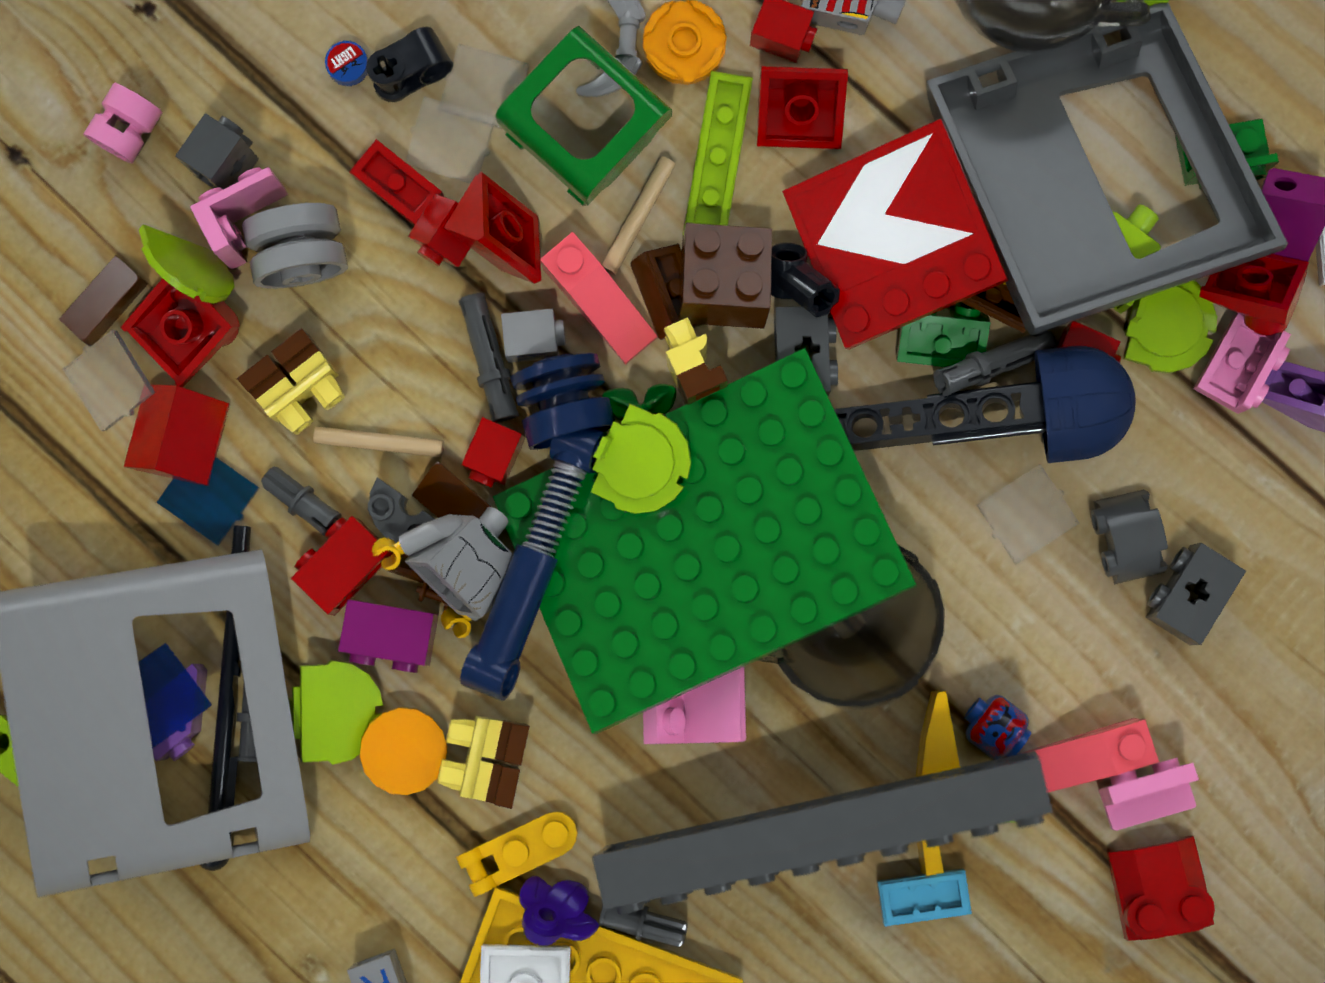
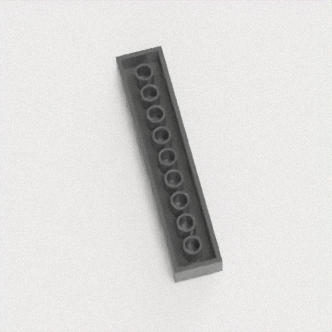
[592,751,1053,914]

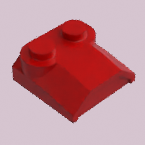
[1199,254,1309,336]
[120,279,240,387]
[1107,836,1215,941]

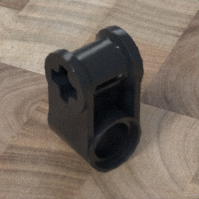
[366,26,453,102]

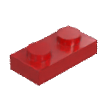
[349,139,444,226]

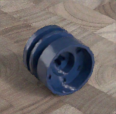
[511,353,615,450]

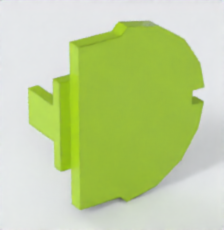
[138,224,235,303]
[1123,281,1217,373]
[591,404,692,514]
[288,660,383,765]

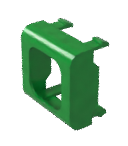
[495,26,672,206]

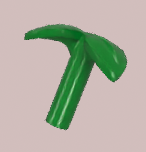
[602,383,677,418]

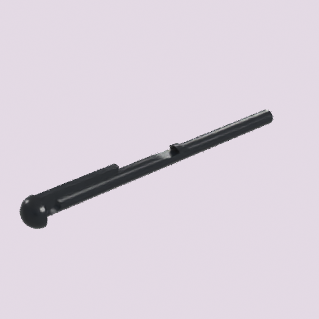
[200,525,251,871]

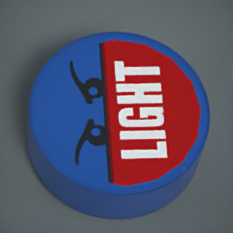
[325,41,368,86]

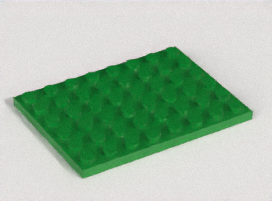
[492,348,917,734]

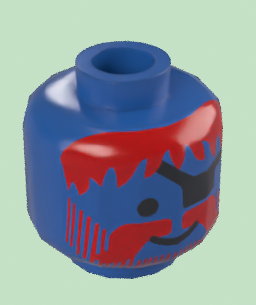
[964,695,1031,760]

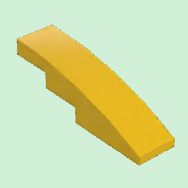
[915,690,960,876]

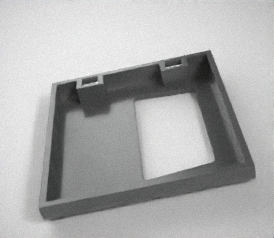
[926,3,1288,335]

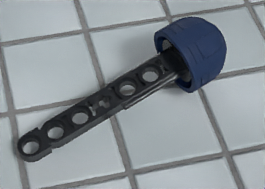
[834,346,1136,463]

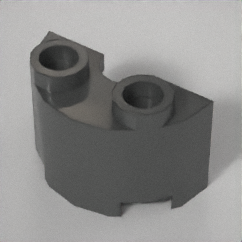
[368,477,435,542]
[1091,490,1168,584]

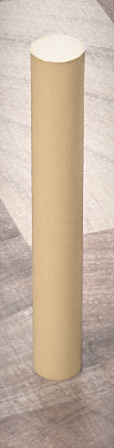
[602,156,676,275]
[313,426,444,457]

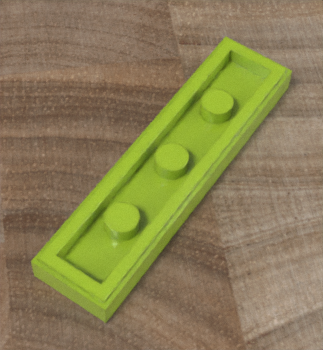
[683,71,753,235]

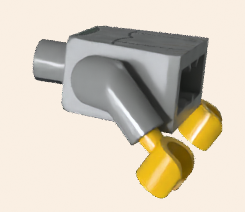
[372,507,512,638]

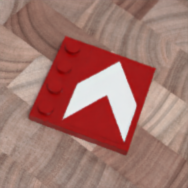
[782,118,1009,350]

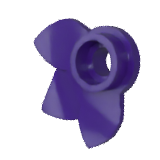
[519,876,599,946]

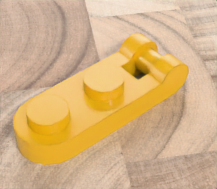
[456,811,578,897]

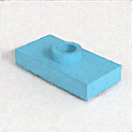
[877,868,972,926]

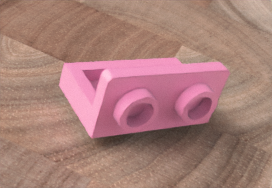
[1193,313,1291,414]
[1098,758,1199,831]

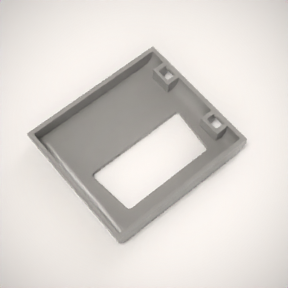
[0,549,310,897]

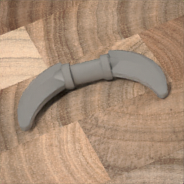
[576,0,646,97]

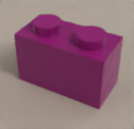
[338,599,439,673]

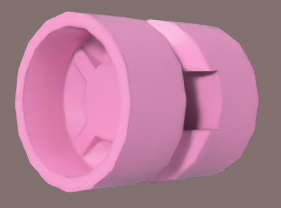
[83,83,163,164]

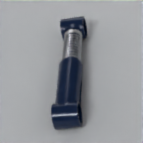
[460,428,608,701]

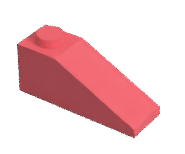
[540,232,658,365]
[1017,718,1159,793]

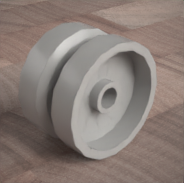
[242,203,348,289]

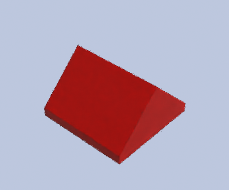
[757,66,848,149]
[444,172,541,284]
[123,384,230,487]

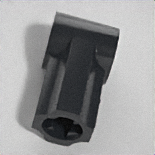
[771,243,840,318]

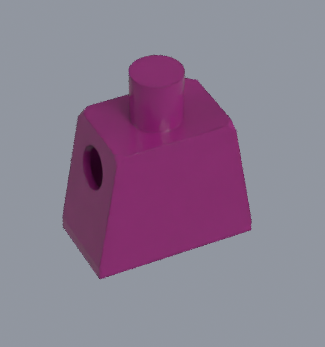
[1261,168,1325,262]

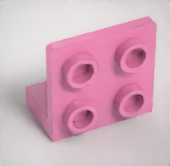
[190,167,288,270]
[643,667,746,744]

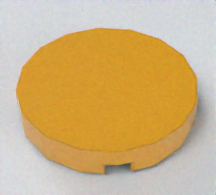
[643,0,726,85]
[360,707,447,795]

